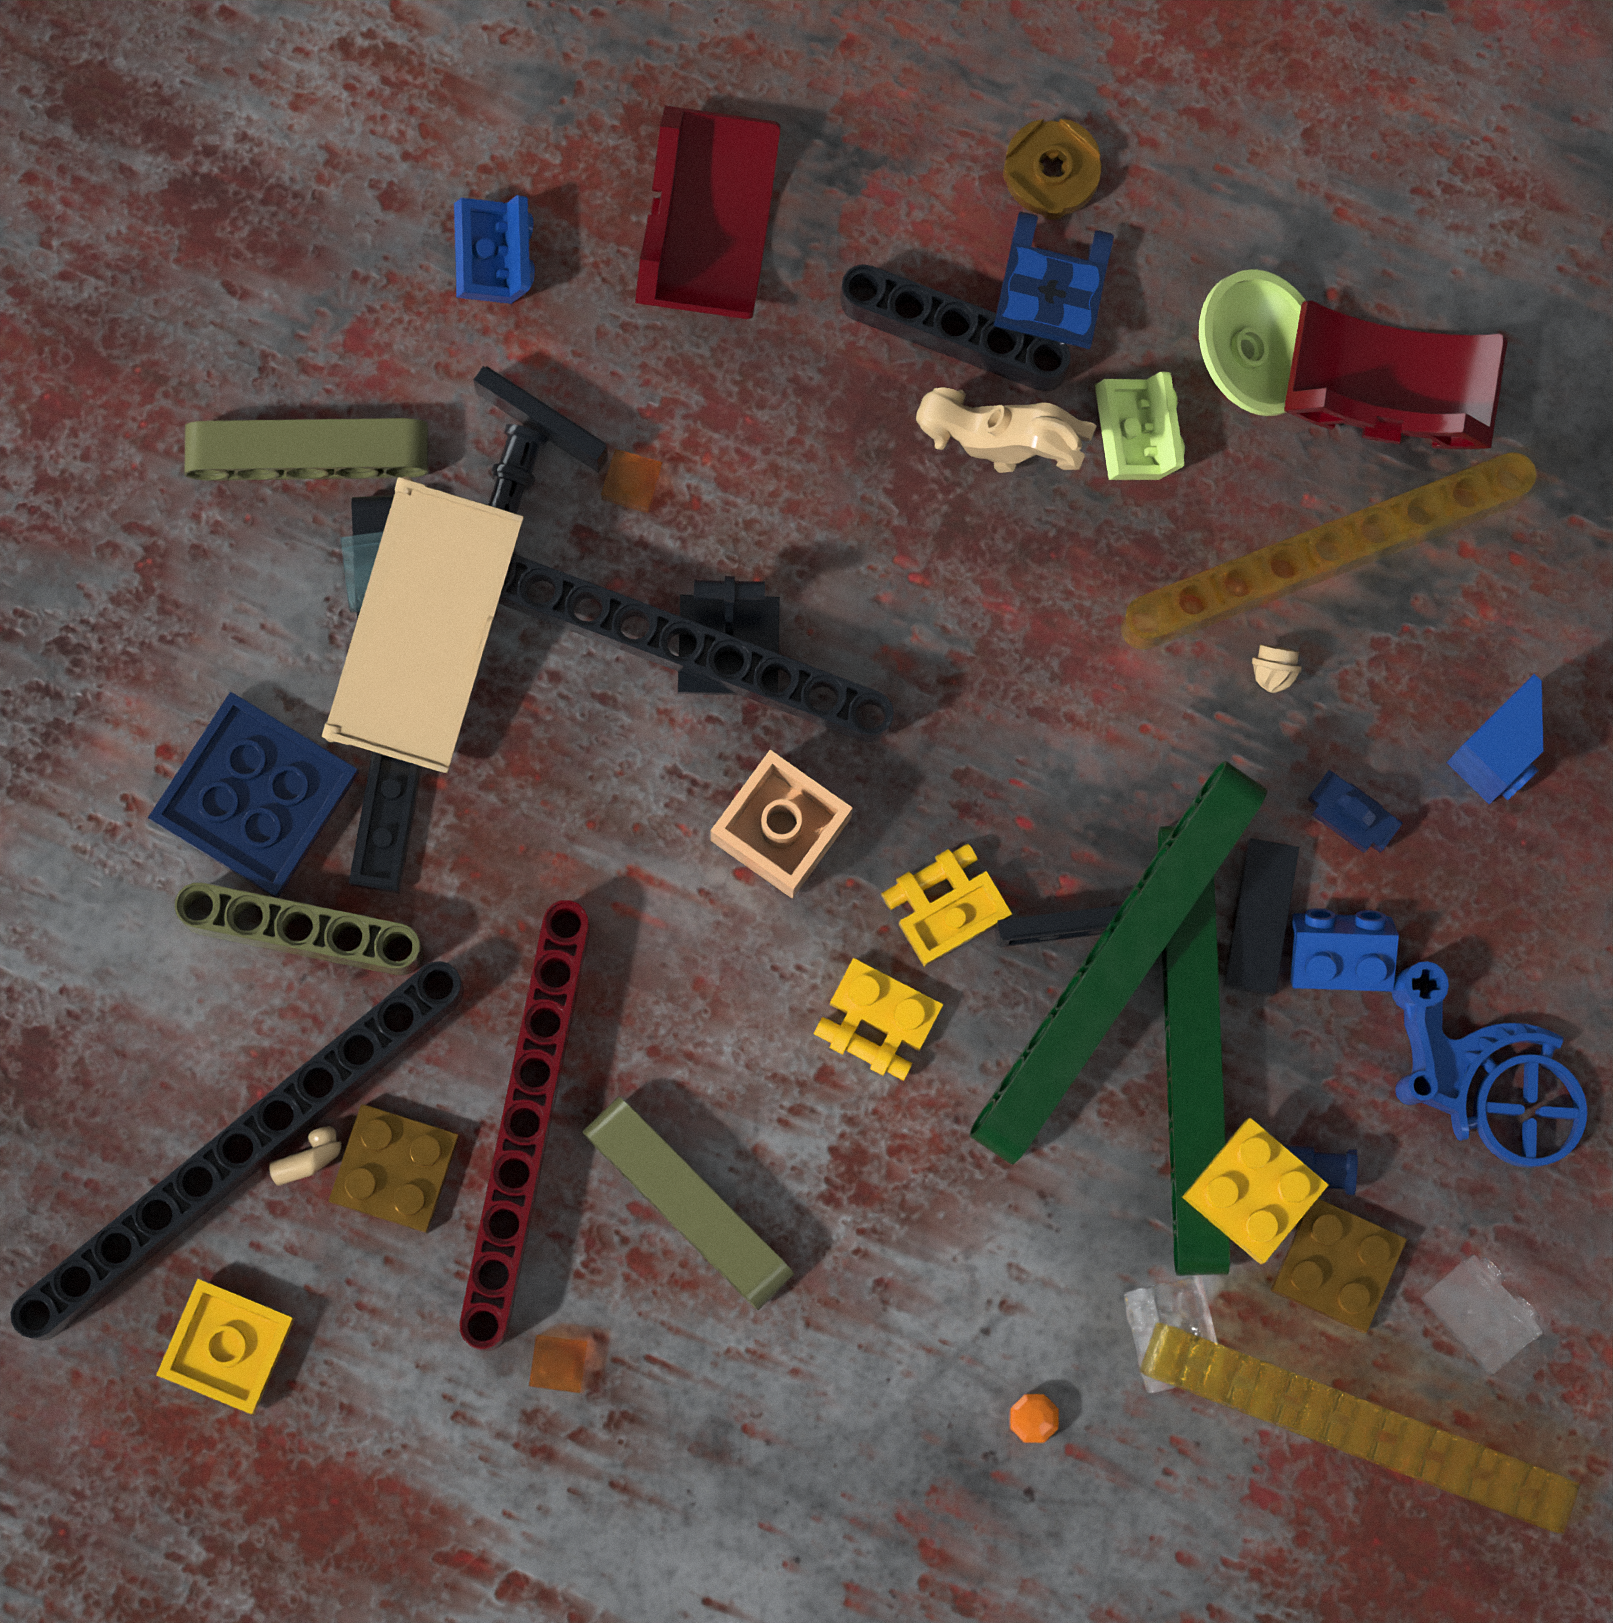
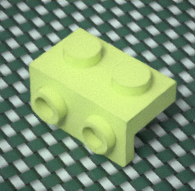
[1095,372,1185,480]

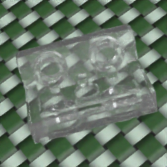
[1420,1255,1544,1376]
[1124,1276,1225,1394]

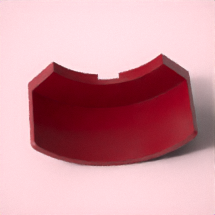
[635,105,781,319]
[1284,300,1508,449]

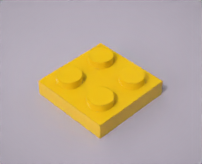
[1182,1118,1329,1265]
[156,1279,295,1415]

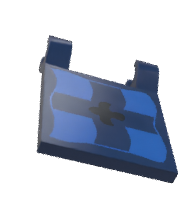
[994,211,1114,349]

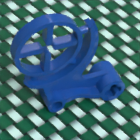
[1392,961,1587,1168]

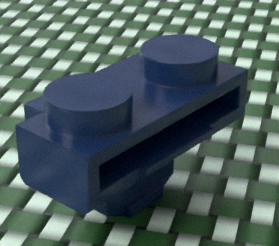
[1307,770,1403,853]

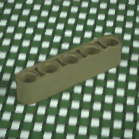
[184,418,428,481]
[175,883,423,975]
[582,1096,794,1310]

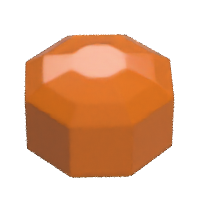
[1009,1394,1059,1443]

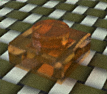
[601,449,663,513]
[529,1335,588,1394]

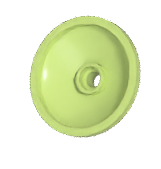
[1199,269,1306,416]

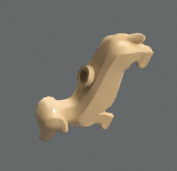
[916,387,1097,473]

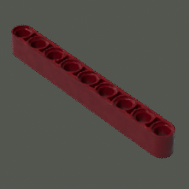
[459,900,590,1351]

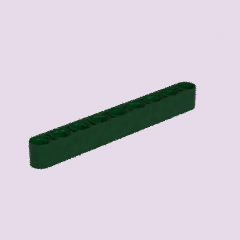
[969,760,1268,1165]
[1157,826,1230,1276]

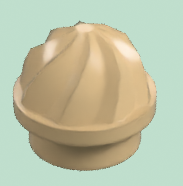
[1252,644,1302,693]

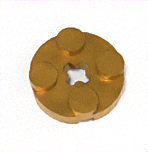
[1003,119,1101,220]

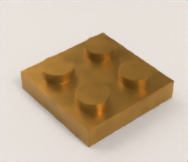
[329,1104,460,1233]
[1270,1199,1407,1333]

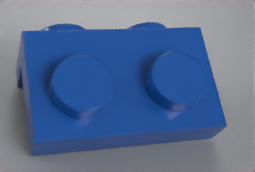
[454,195,535,304]
[1290,908,1399,992]

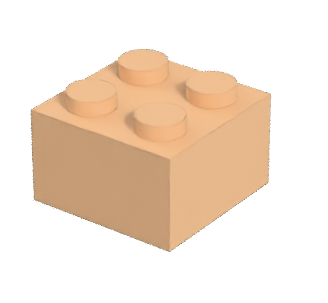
[711,750,853,899]

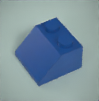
[1446,674,1543,804]

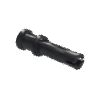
[488,424,548,514]

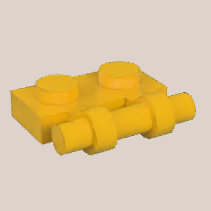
[881,843,1012,967]
[814,958,943,1081]

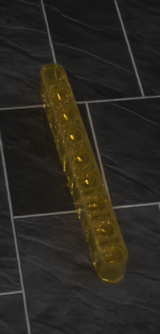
[1121,452,1537,650]
[1139,1322,1580,1534]

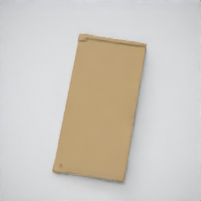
[321,476,524,773]

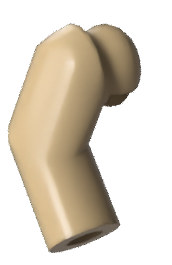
[270,1126,341,1186]

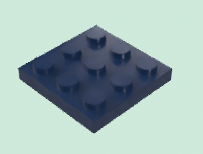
[148,691,359,898]

